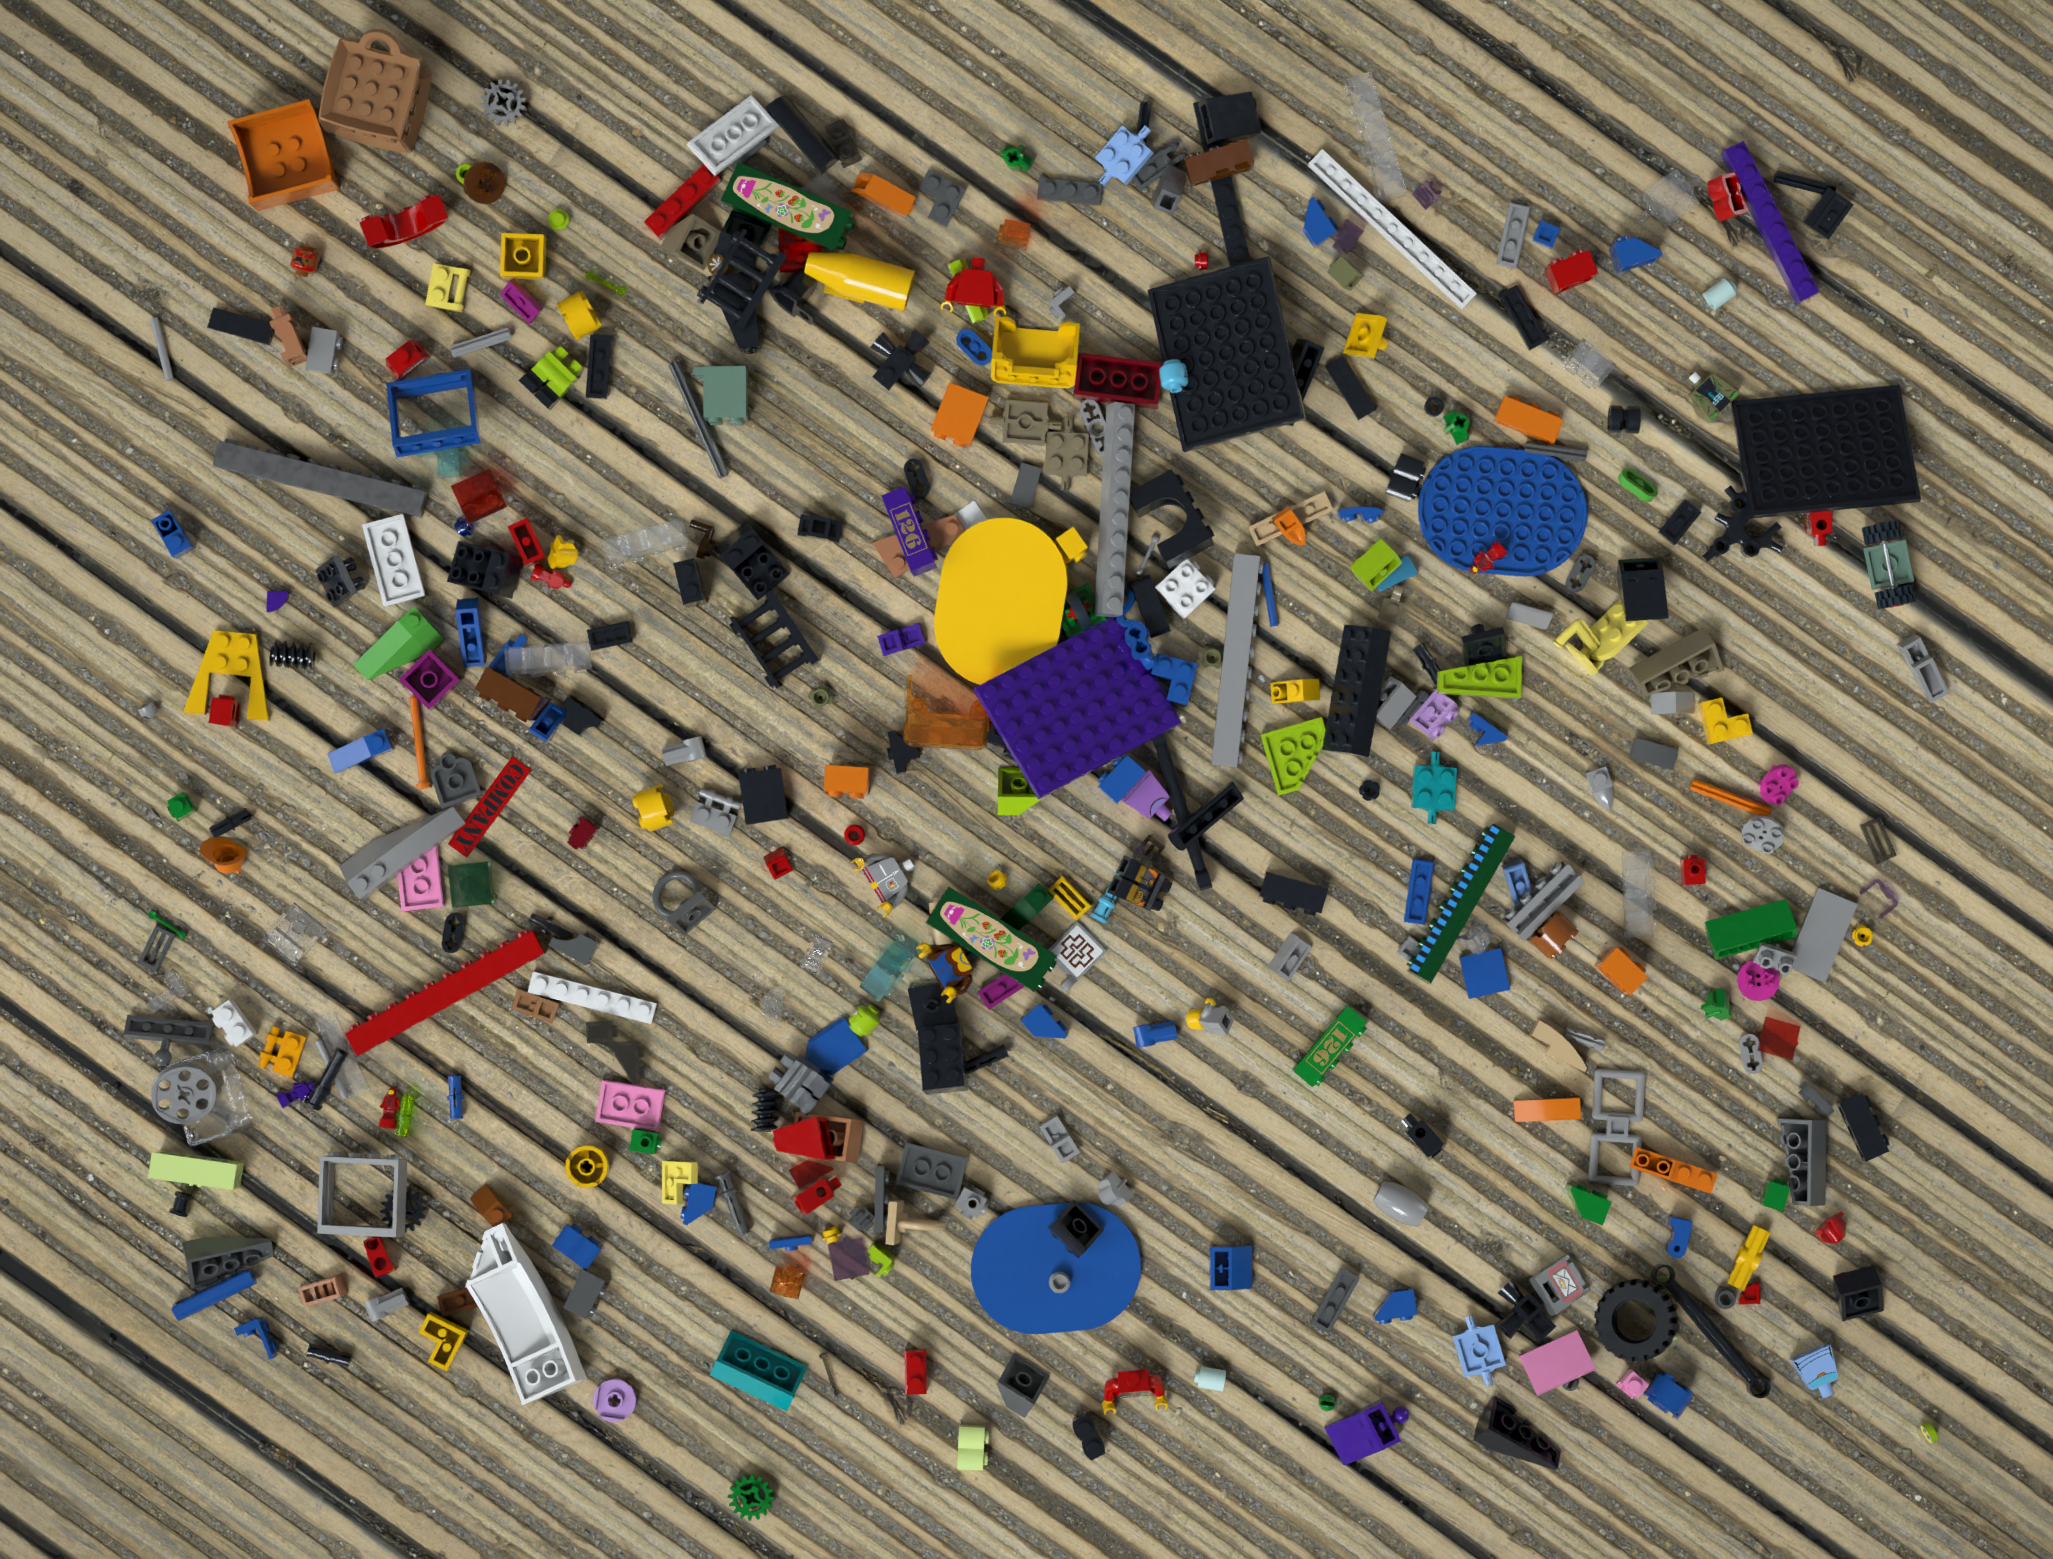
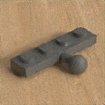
[124,1015,213,1066]

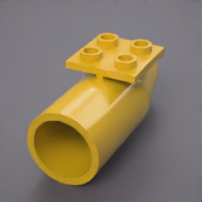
[804,252,915,312]

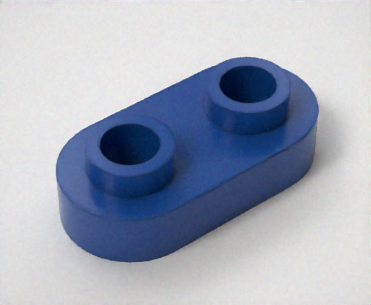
[956,329,992,366]

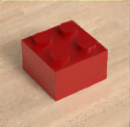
[1545,249,1598,295]

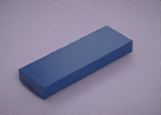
[1403,859,1434,925]

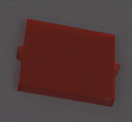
[1757,1017,1801,1060]

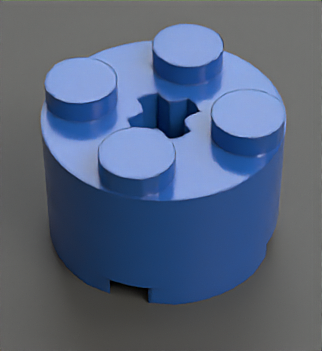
[1643,1372,1693,1420]

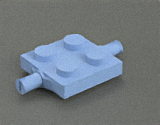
[1095,125,1154,186]
[1452,1314,1506,1387]

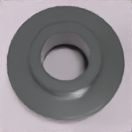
[1714,1288,1736,1309]

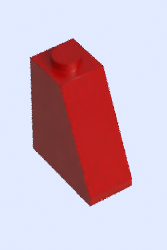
[772,1117,835,1161]

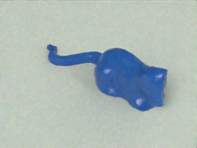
[1117,590,1158,670]

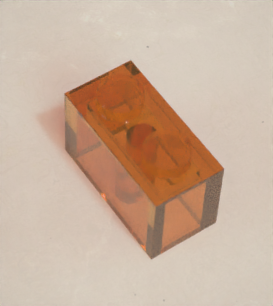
[998,219,1030,251]

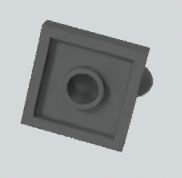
[652,871,716,936]

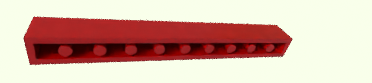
[345,929,546,1056]

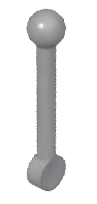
[1136,535,1159,576]

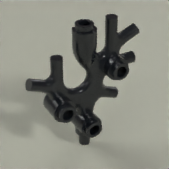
[1702,473,1783,562]

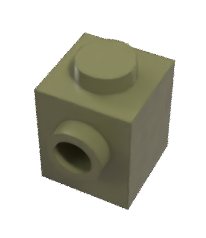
[1327,256,1365,291]

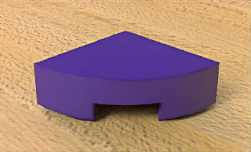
[266,591,289,612]

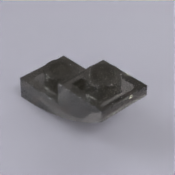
[824,118,862,169]

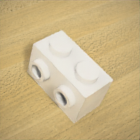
[211,999,257,1047]

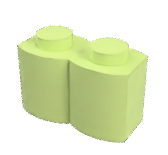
[957,1425,989,1471]

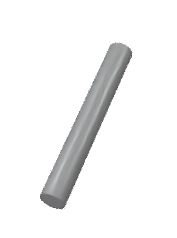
[150,317,174,381]
[315,1039,350,1100]

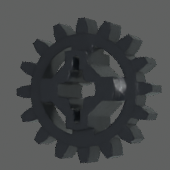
[380,1188,427,1233]

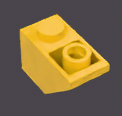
[1270,679,1320,704]

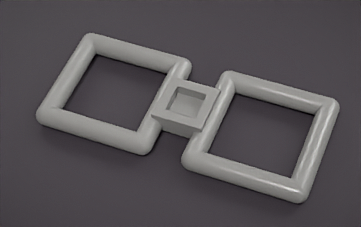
[1588,1069,1645,1186]

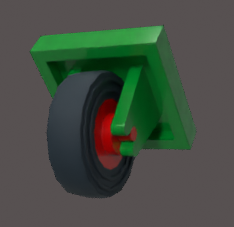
[1062,583,1107,639]

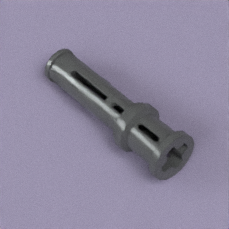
[714,1170,751,1236]

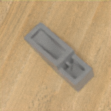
[1896,634,1949,703]

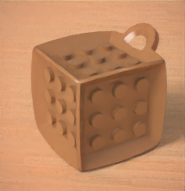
[319,29,432,153]

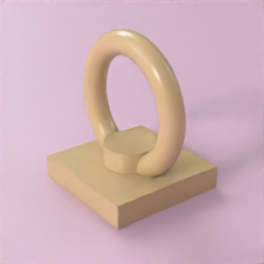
[885,1199,946,1245]

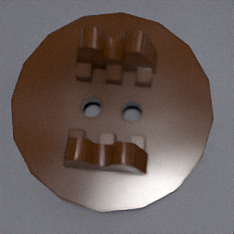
[463,162,505,204]

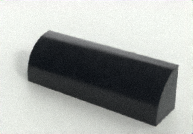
[766,95,841,175]

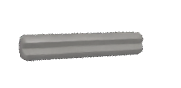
[450,327,512,357]

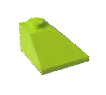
[998,768,1040,815]

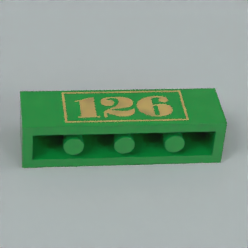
[1292,1005,1367,1087]

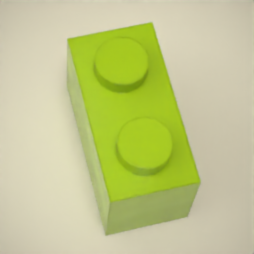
[1350,539,1402,592]

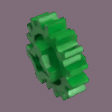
[728,1473,775,1521]

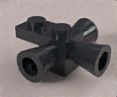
[870,329,932,391]
[1496,1279,1557,1342]

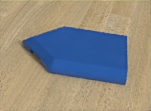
[805,1016,867,1075]

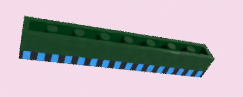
[1406,823,1516,984]

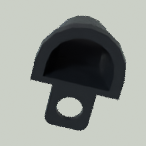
[770,269,817,325]

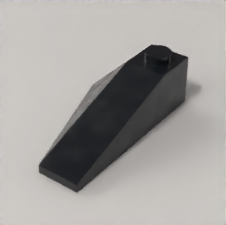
[1474,1396,1561,1470]

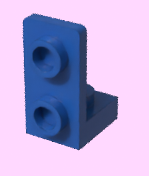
[234,1317,278,1359]

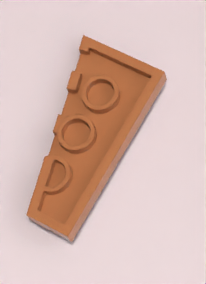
[872,515,965,579]

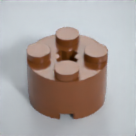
[1529,910,1579,959]

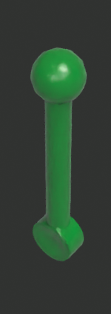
[148,911,186,939]

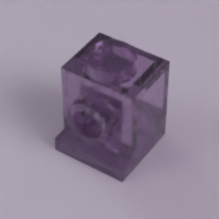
[1332,219,1364,255]

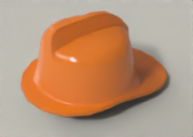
[200,837,247,874]

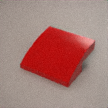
[778,229,822,273]

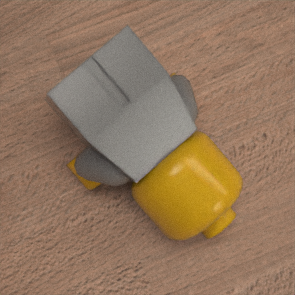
[1186,998,1234,1036]

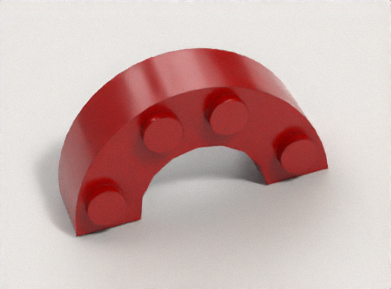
[359,194,449,249]

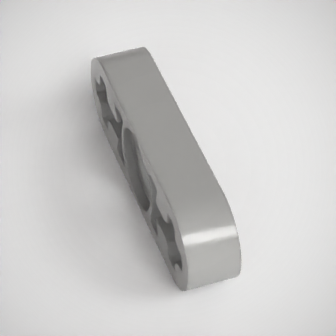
[1080,399,1106,458]

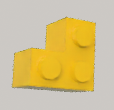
[1054,527,1088,570]
[1698,698,1753,745]
[418,1312,469,1371]

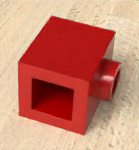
[1680,855,1706,885]

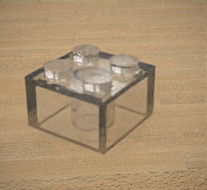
[1562,338,1616,389]

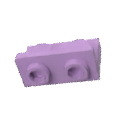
[1409,688,1460,741]

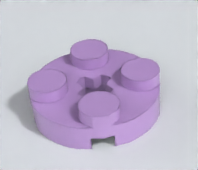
[593,1379,636,1422]

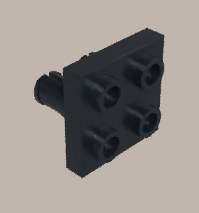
[315,554,366,608]

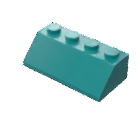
[710,1330,808,1411]

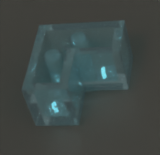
[415,434,462,479]
[859,939,916,1002]

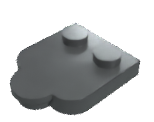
[431,752,483,810]

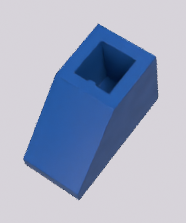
[1303,197,1337,249]
[151,510,195,559]
[1020,1003,1068,1039]
[680,1182,718,1225]
[1373,1288,1417,1324]

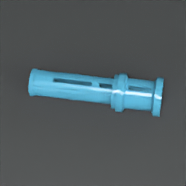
[1090,864,1127,925]

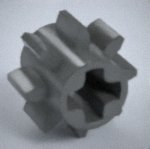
[849,1206,875,1232]

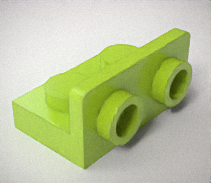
[867,1240,895,1277]

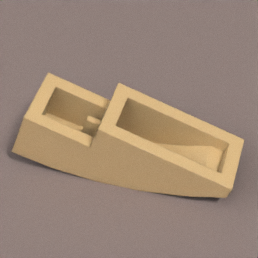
[1530,1020,1587,1072]

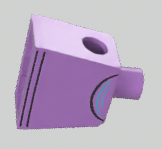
[1121,770,1173,821]

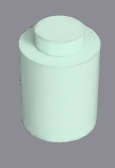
[1703,278,1737,310]
[1194,1366,1226,1392]

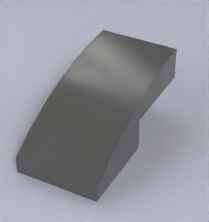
[1629,738,1678,770]

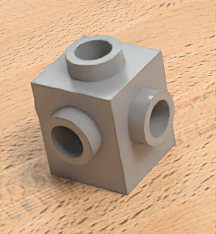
[955,1186,989,1219]

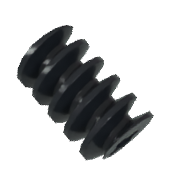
[269,640,316,670]
[751,1088,780,1132]

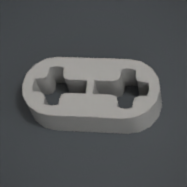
[1738,1034,1763,1074]

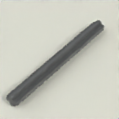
[669,360,729,478]

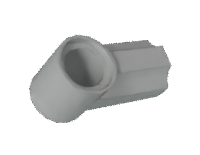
[662,736,707,766]
[364,1287,410,1322]

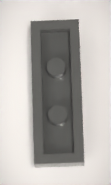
[1037,177,1102,206]
[1310,1267,1360,1334]

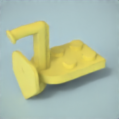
[1552,600,1649,676]

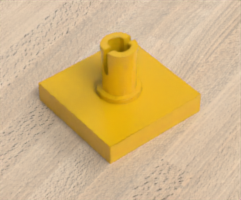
[1343,313,1388,359]

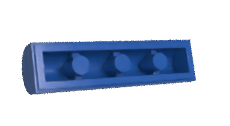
[171,1268,257,1321]

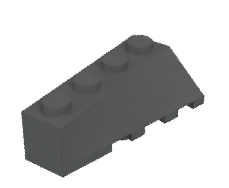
[1776,1118,1827,1206]

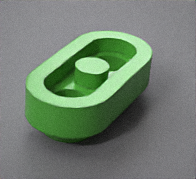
[1618,468,1658,502]

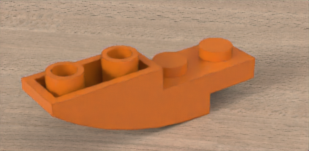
[1629,1147,1718,1194]

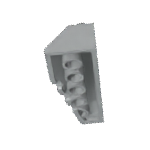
[339,807,466,900]

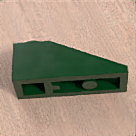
[1001,883,1053,931]

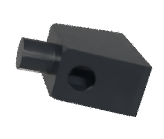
[1401,1113,1445,1161]

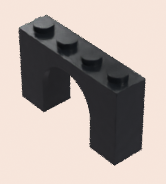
[1129,469,1215,569]

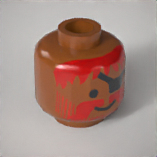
[290,245,320,277]

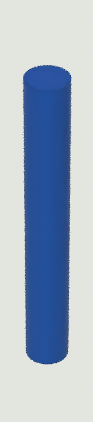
[1262,563,1279,627]

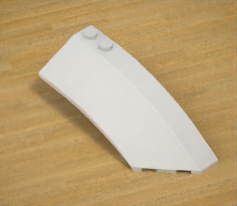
[465,1223,587,1405]

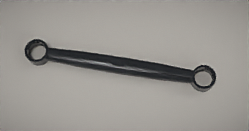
[1152,733,1212,891]
[1651,1264,1771,1398]

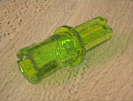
[394,1094,414,1137]

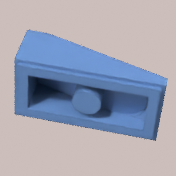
[1501,859,1532,906]

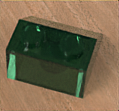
[448,861,495,908]

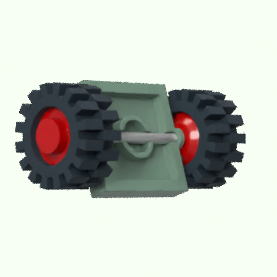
[1862,520,1916,609]

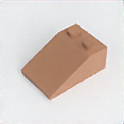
[792,1112,863,1163]

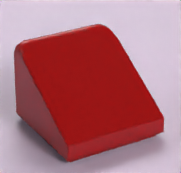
[763,848,793,880]

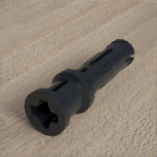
[304,1048,348,1111]

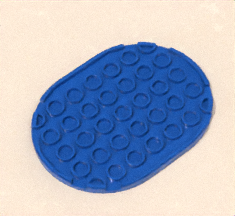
[1418,446,1587,577]
[971,1202,1141,1334]

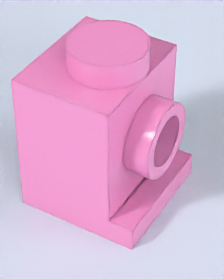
[1616,1369,1649,1399]

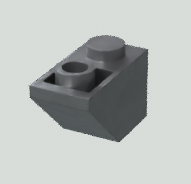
[1150,164,1187,216]

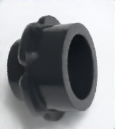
[1359,780,1380,801]

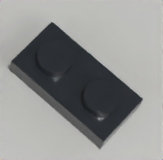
[1657,499,1701,546]

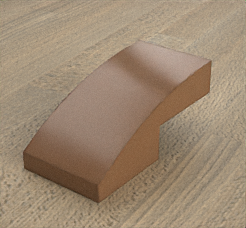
[510,988,559,1024]

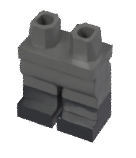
[768,1052,834,1116]

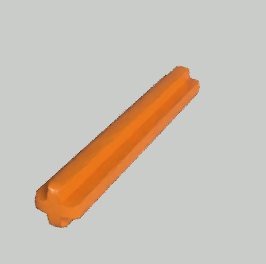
[1690,779,1772,817]

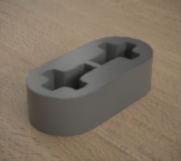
[1565,555,1595,593]

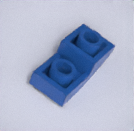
[1337,507,1384,524]

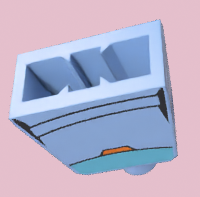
[1789,1343,1839,1398]

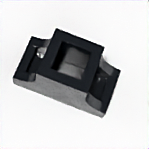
[797,514,843,543]
[562,697,604,736]
[887,730,919,774]

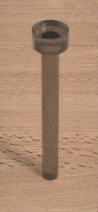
[819,1352,839,1396]

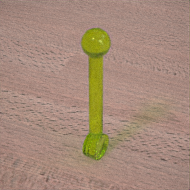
[585,271,626,296]

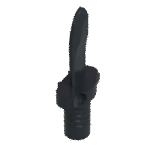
[529,913,573,939]

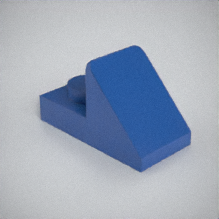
[528,701,567,742]
[1467,712,1508,746]

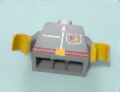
[850,853,915,918]

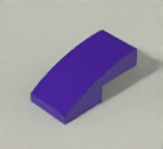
[877,623,927,656]

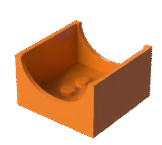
[227,99,339,211]

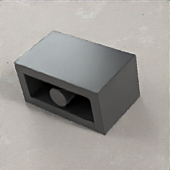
[563,1269,608,1319]

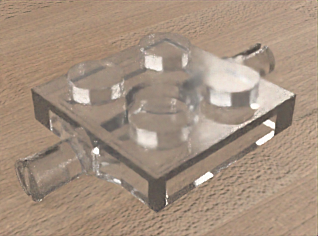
[1638,169,1702,228]

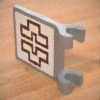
[1049,922,1107,992]

